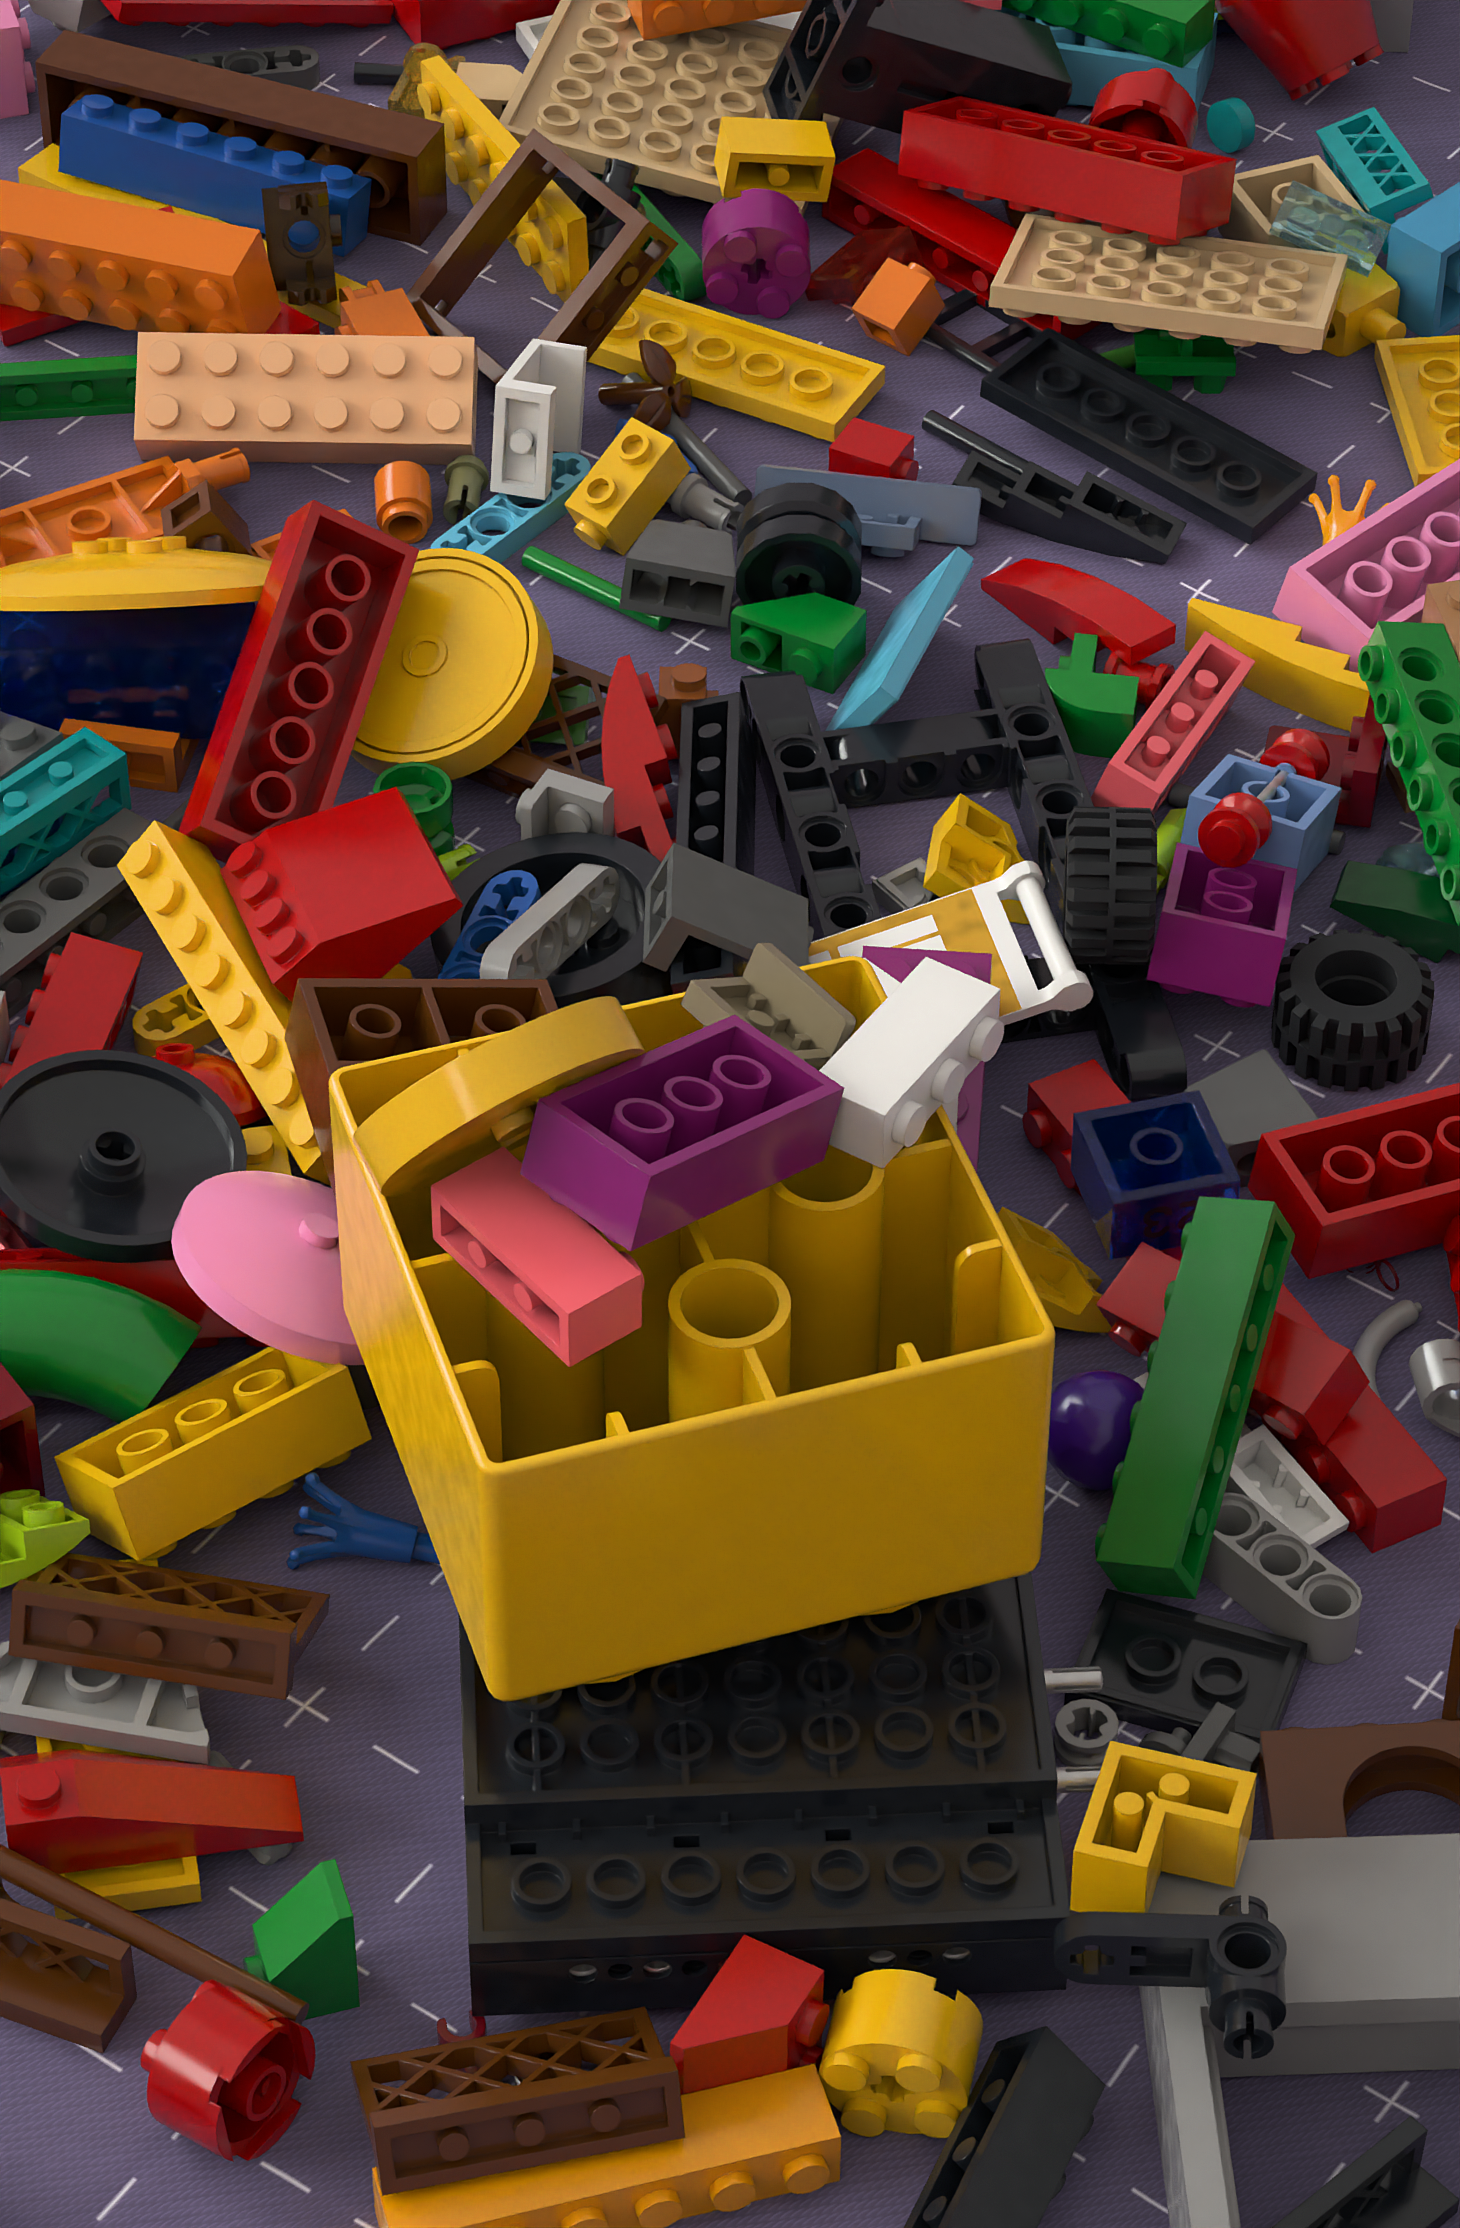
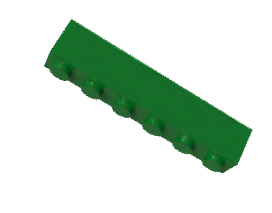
[1095,1196,1295,1599]

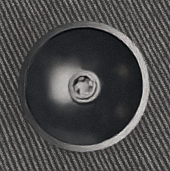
[0,1050,247,1263]

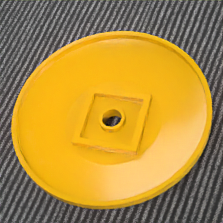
[0,536,272,611]

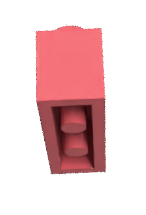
[431,1146,645,1368]

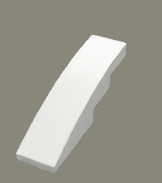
[1133,1372,1349,1548]

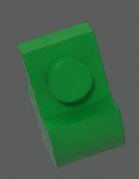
[1045,633,1139,758]

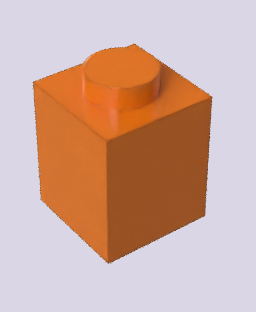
[851,257,945,357]

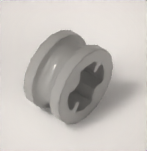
[1054,1699,1119,1767]

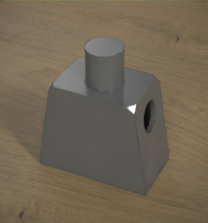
[619,519,736,628]
[1160,1049,1319,1190]

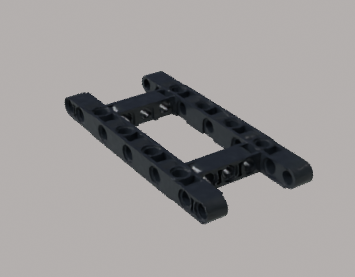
[739,638,1187,1101]

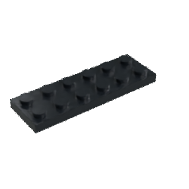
[980,327,1318,545]

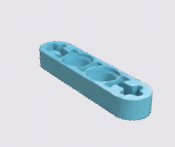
[431,452,591,564]

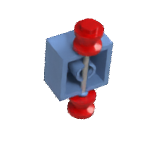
[1180,728,1342,892]

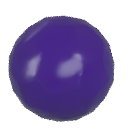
[1047,1369,1144,1491]

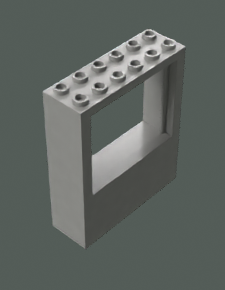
[1139,1833,1460,2228]

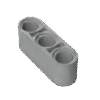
[1203,1492,1362,1665]

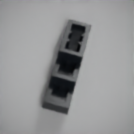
[952,450,1187,564]

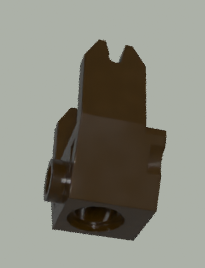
[261,182,343,306]

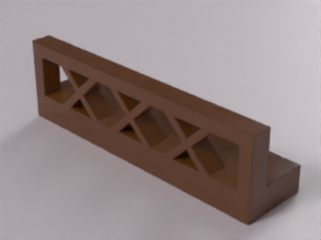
[0,1898,137,2053]

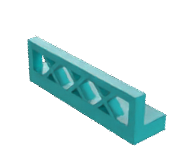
[1316,107,1434,255]
[0,727,132,895]

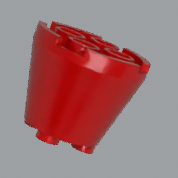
[1215,0,1384,101]

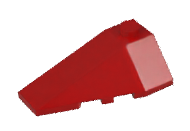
[0,1749,304,1874]

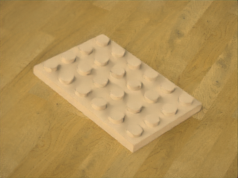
[989,213,1348,354]

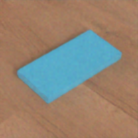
[826,546,974,731]

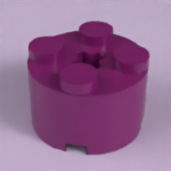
[702,188,811,319]

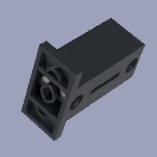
[762,0,1072,134]

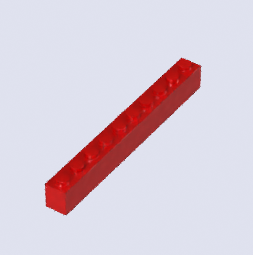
[1022,1059,1447,1554]

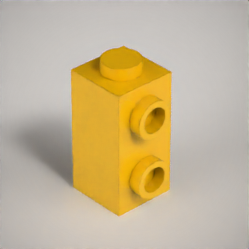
[564,417,691,556]

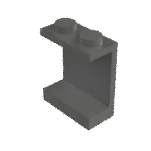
[643,843,814,972]

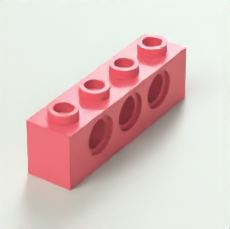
[1091,631,1256,816]

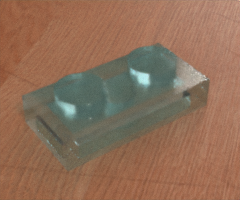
[1269,180,1391,277]

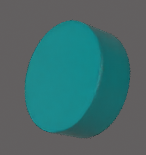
[1206,97,1256,153]

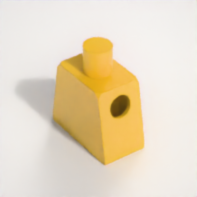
[1322,241,1406,357]

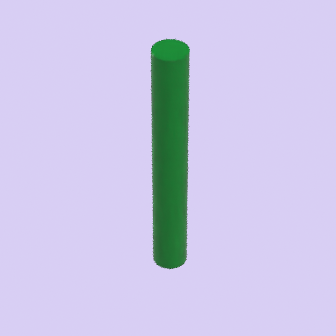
[522,546,672,632]

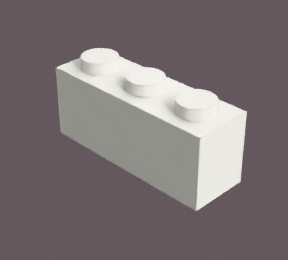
[819,957,1004,1169]

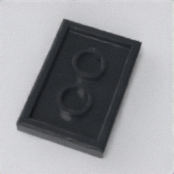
[1064,1588,1308,1744]

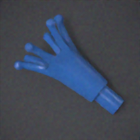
[286,1473,440,1570]

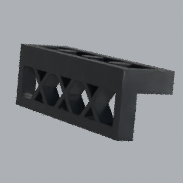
[1272,2116,1460,2228]

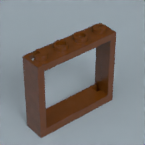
[406,128,678,384]

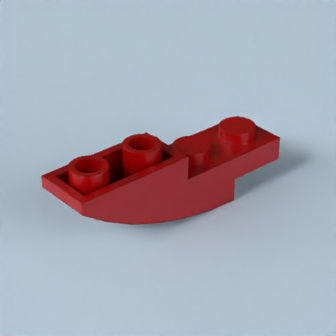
[601,654,678,862]

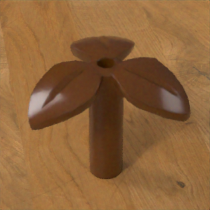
[598,340,692,432]

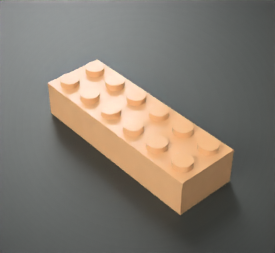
[134,332,478,465]

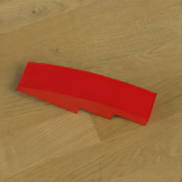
[981,558,1176,666]

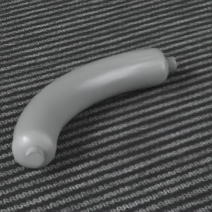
[1353,1299,1422,1401]

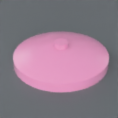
[171,1171,365,1365]

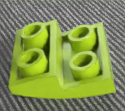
[0,1489,91,1589]

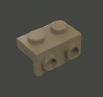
[681,943,856,1070]

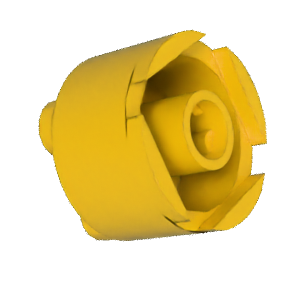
[818,1969,984,2138]

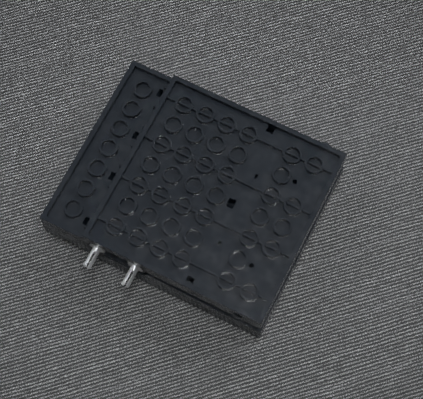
[458,1571,1103,2017]

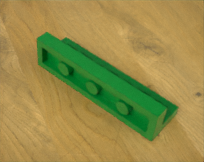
[0,355,137,422]

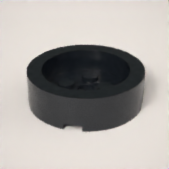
[430,832,673,1009]

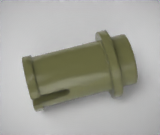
[443,455,489,525]

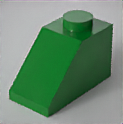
[243,1859,360,2020]

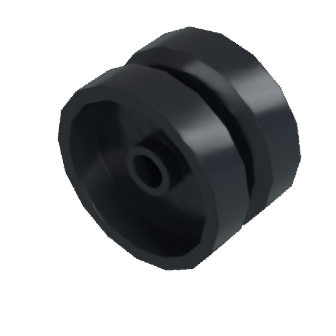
[736,482,862,606]

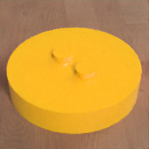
[351,548,553,780]
[352,996,646,1196]

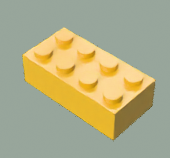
[54,1346,372,1561]

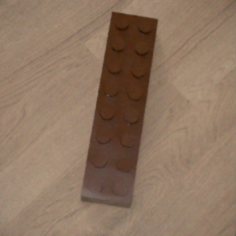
[35,30,448,246]

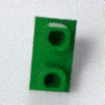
[1133,329,1236,394]

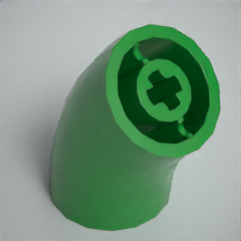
[0,1269,202,1424]

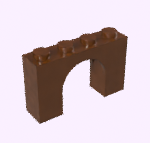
[1258,1719,1460,1840]

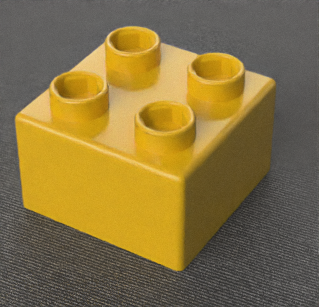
[328,956,1055,1702]

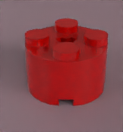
[1088,68,1198,149]
[141,1979,316,2162]

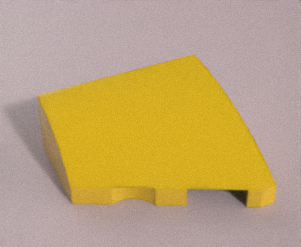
[923,793,1030,925]
[997,1206,1112,1333]

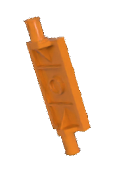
[0,447,250,568]

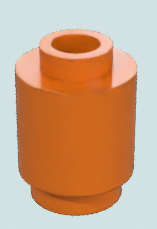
[374,461,433,544]

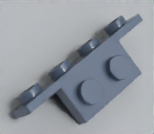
[754,464,982,557]

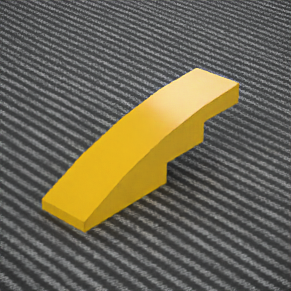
[1184,598,1370,732]

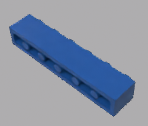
[58,94,372,257]

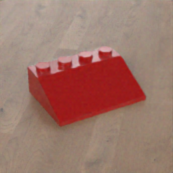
[220,787,464,1002]

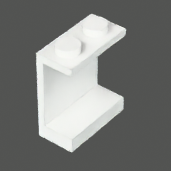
[490,338,587,500]

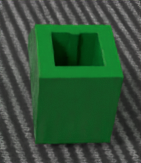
[731,592,867,694]

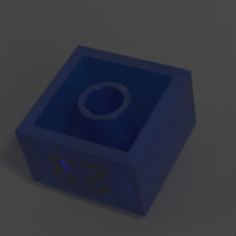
[1071,1090,1241,1260]

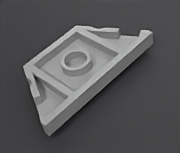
[0,1641,211,1765]

